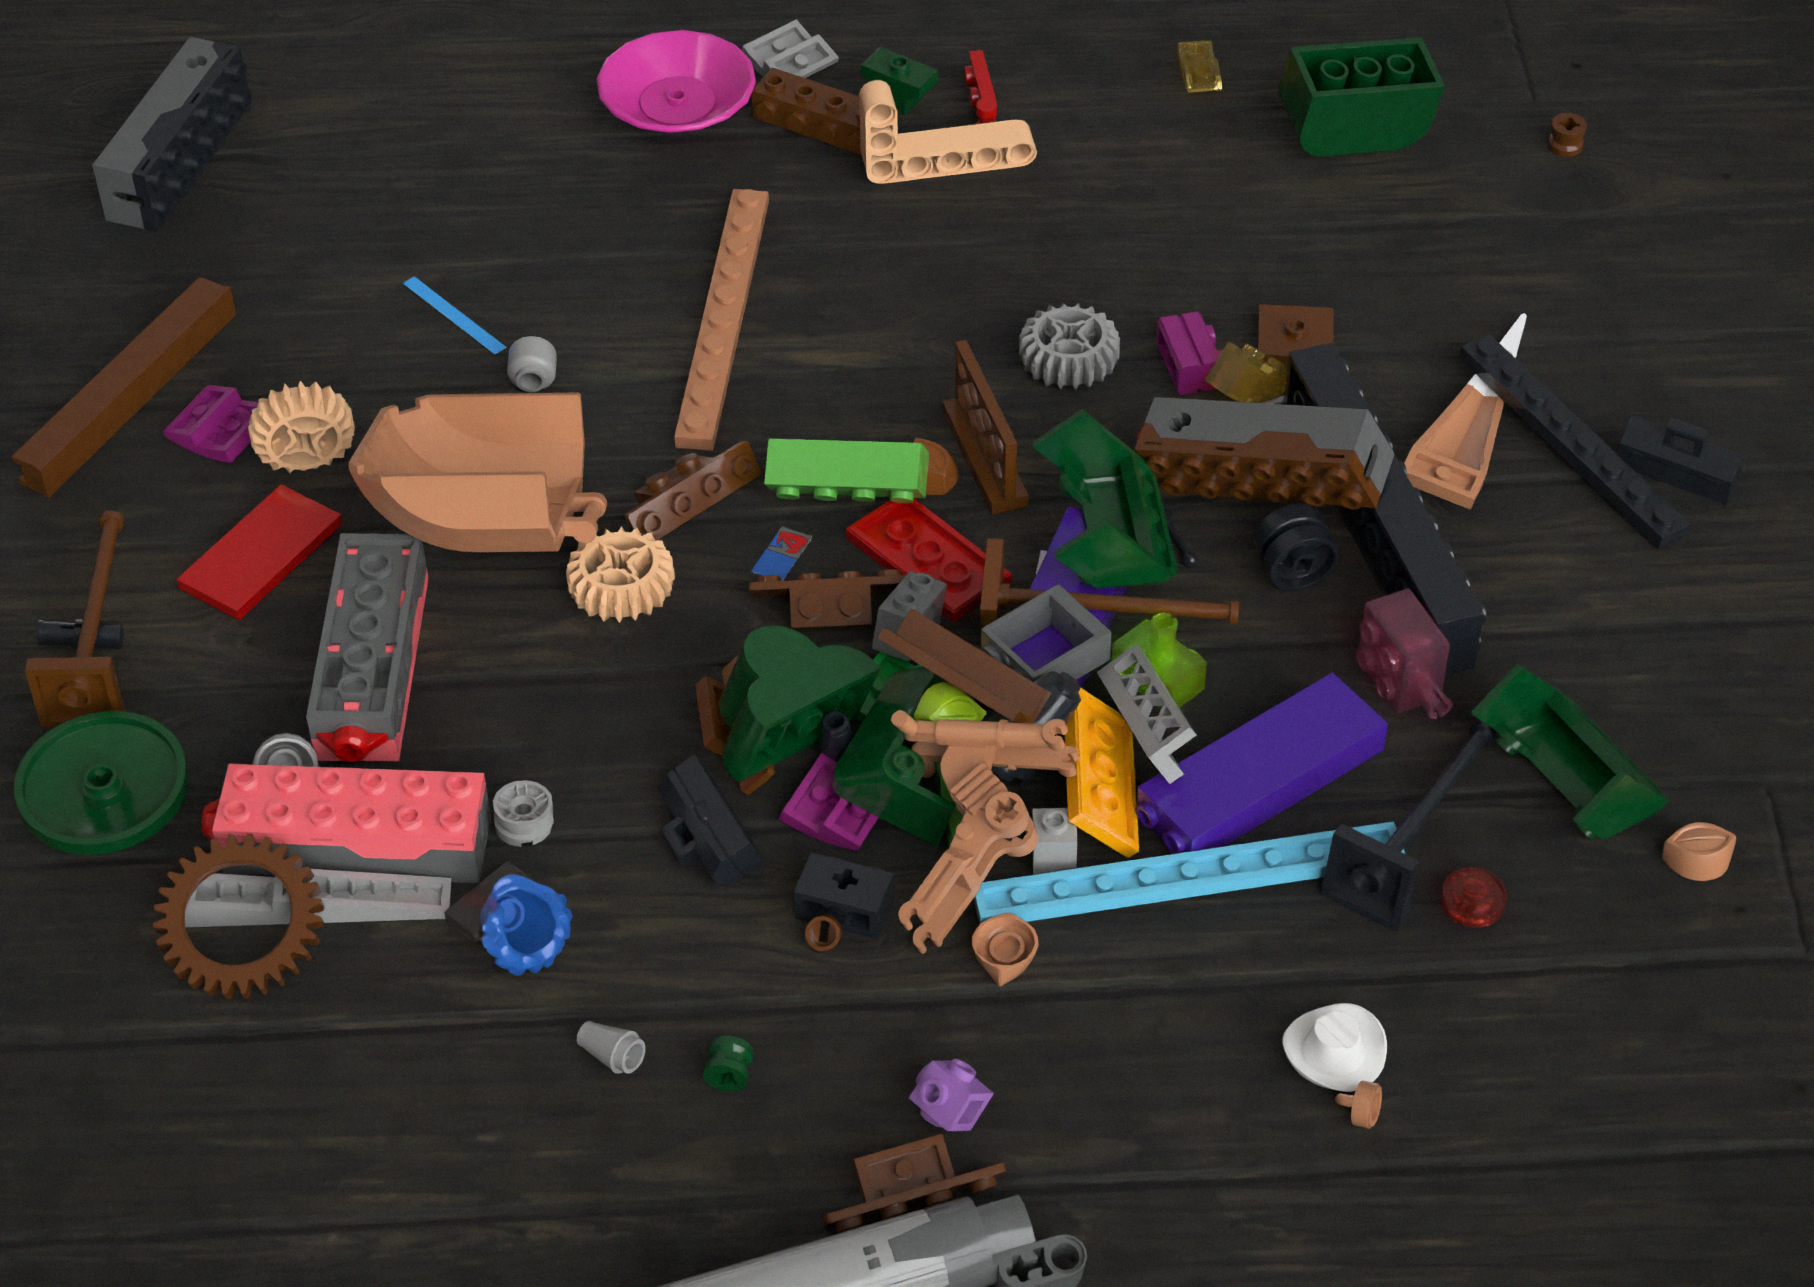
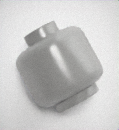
[507,336,557,392]

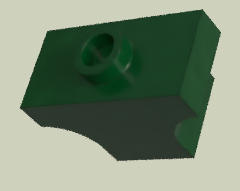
[861,47,938,115]

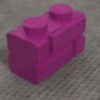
[1156,311,1227,395]

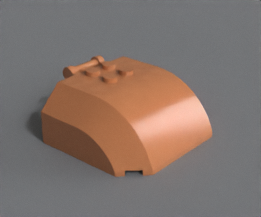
[349,392,607,552]

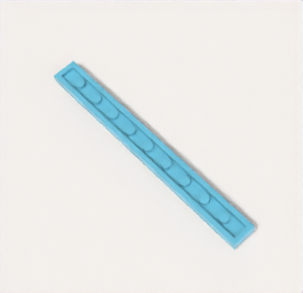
[973,822,1405,924]

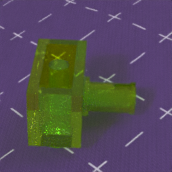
[1112,613,1207,708]

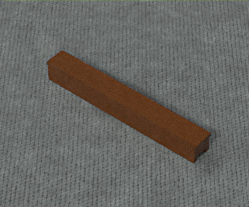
[11,277,236,498]

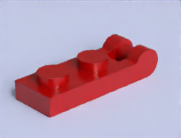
[963,50,997,124]

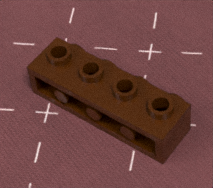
[752,67,862,155]

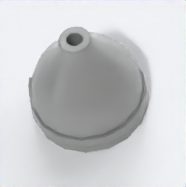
[253,733,319,767]

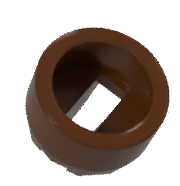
[805,914,842,951]

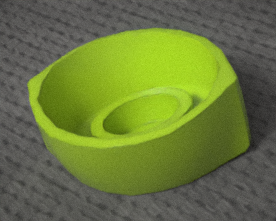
[914,682,986,721]

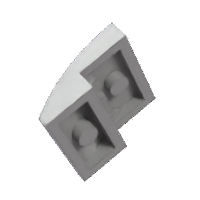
[741,19,839,78]

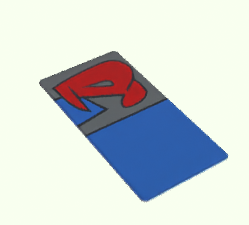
[751,527,812,581]

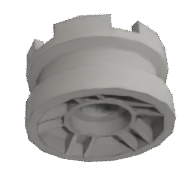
[493,780,554,847]

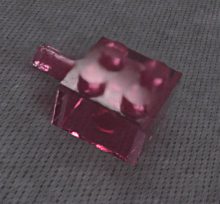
[1356,588,1452,719]

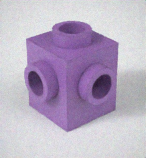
[909,1059,994,1131]

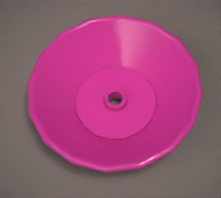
[596,30,756,133]

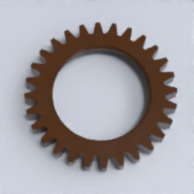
[153,833,325,1000]

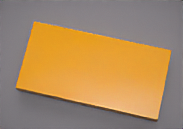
[1065,688,1139,858]

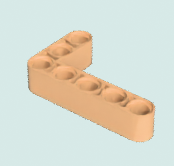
[859,80,1037,184]

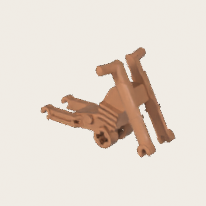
[891,710,1080,954]

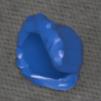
[479,874,573,976]

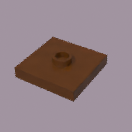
[1257,304,1334,366]

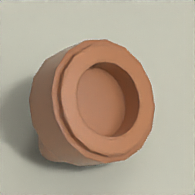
[1335,1080,1382,1129]

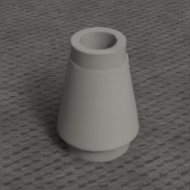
[577,1021,646,1074]

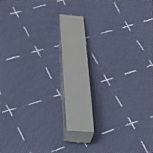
[185,868,452,927]

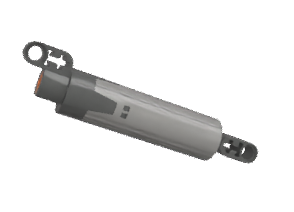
[657,1195,1087,1287]

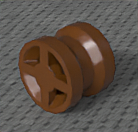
[1548,113,1587,157]

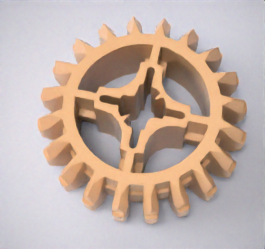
[248,381,355,473]
[566,526,675,623]

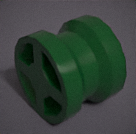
[703,1035,754,1092]

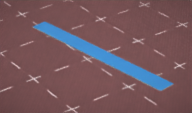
[403,276,507,354]

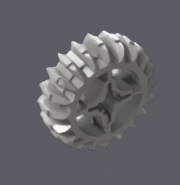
[1019,302,1120,390]

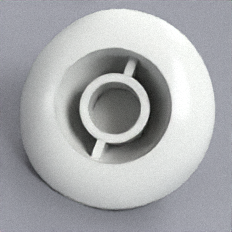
[1283,1003,1387,1092]

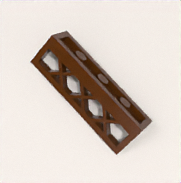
[878,608,1051,724]

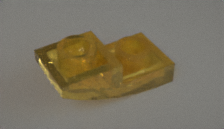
[1177,40,1222,93]

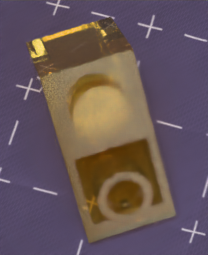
[1205,341,1287,403]

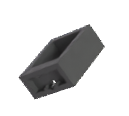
[980,584,1112,682]

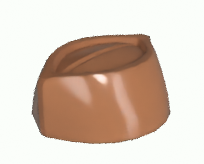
[1662,822,1736,881]
[972,913,1039,987]

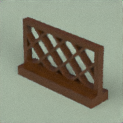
[942,340,1029,515]

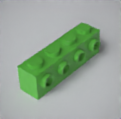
[764,438,929,504]

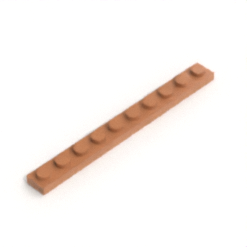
[674,189,769,451]

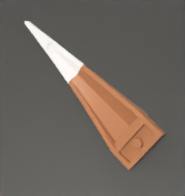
[1404,313,1527,510]

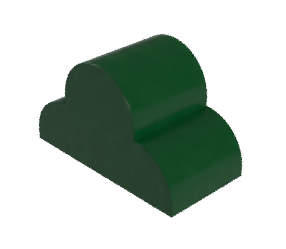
[719,626,881,783]

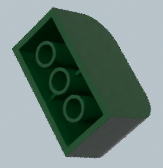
[1278,37,1445,156]

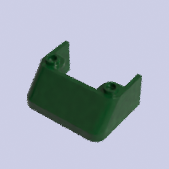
[1032,409,1177,589]
[1471,663,1670,840]
[831,666,991,847]

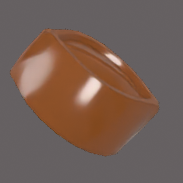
[913,438,959,495]

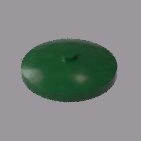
[14,711,189,855]

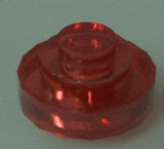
[1441,867,1507,928]

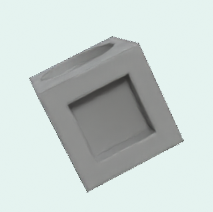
[1032,808,1077,875]

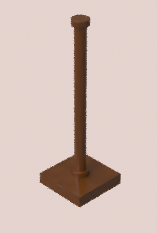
[25,510,126,728]
[980,538,1239,629]

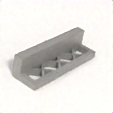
[1097,643,1196,784]

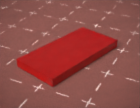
[176,484,343,620]
[846,498,1012,623]

